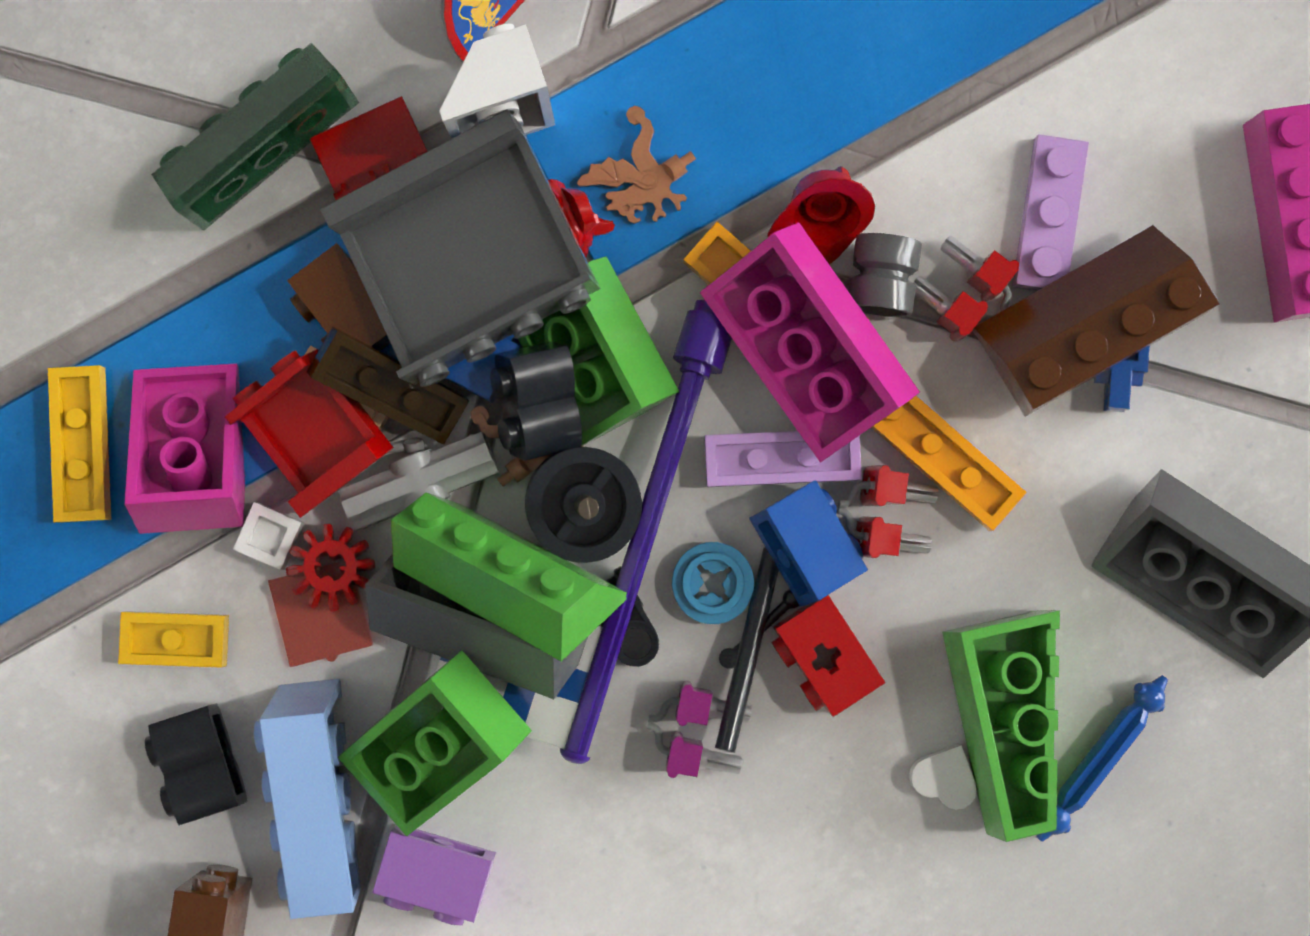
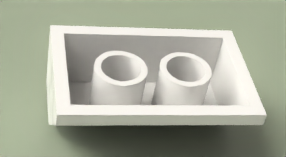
[439,24,555,139]

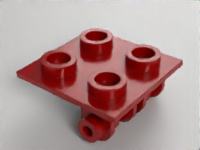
[310,96,428,200]

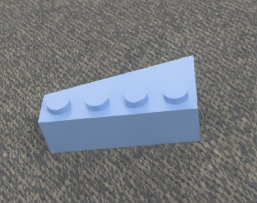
[254,679,361,919]

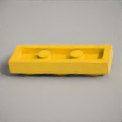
[48,365,111,523]

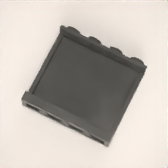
[320,109,601,387]

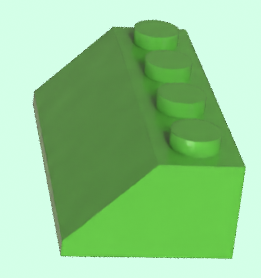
[391,492,627,662]

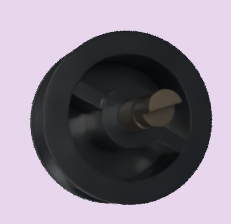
[525,447,642,563]

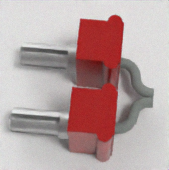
[913,236,1019,342]
[837,465,938,558]

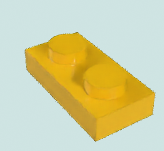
[118,611,229,668]

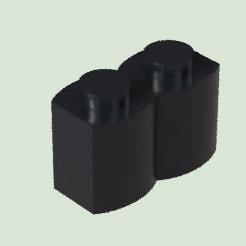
[490,341,582,461]
[145,703,248,826]

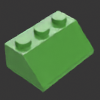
[518,256,680,447]

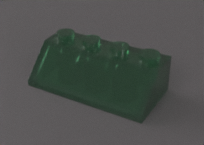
[151,43,359,231]

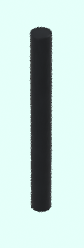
[715,547,779,753]

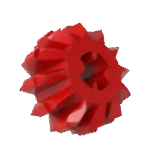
[286,524,376,613]

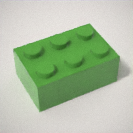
[338,650,532,836]

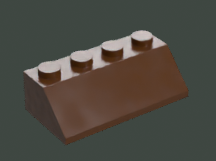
[973,225,1220,417]

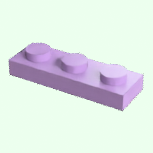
[1012,134,1089,291]
[704,431,862,487]

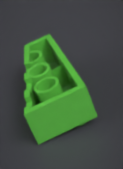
[942,610,1060,842]

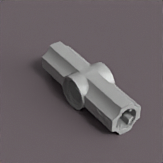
[338,432,500,531]

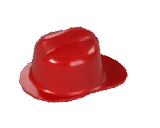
[767,166,876,265]

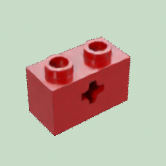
[771,595,886,717]

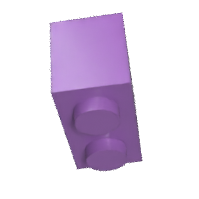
[372,825,496,925]

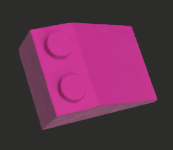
[125,363,245,534]

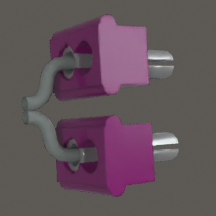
[647,681,752,778]

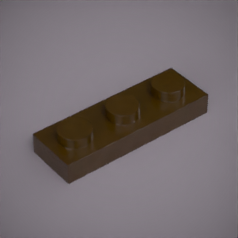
[307,327,470,445]

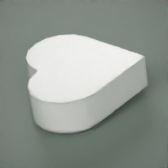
[909,743,977,810]

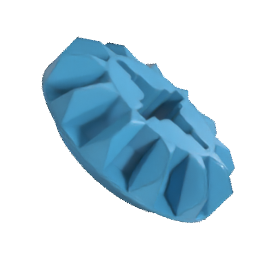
[672,542,754,624]

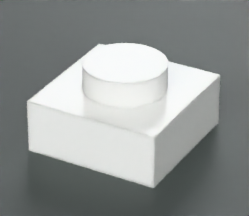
[233,502,305,570]

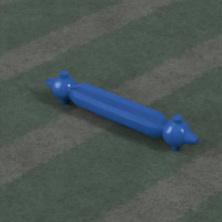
[1036,675,1168,842]

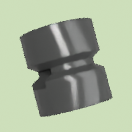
[848,233,922,317]

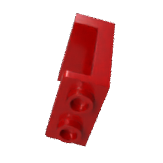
[224,349,394,518]

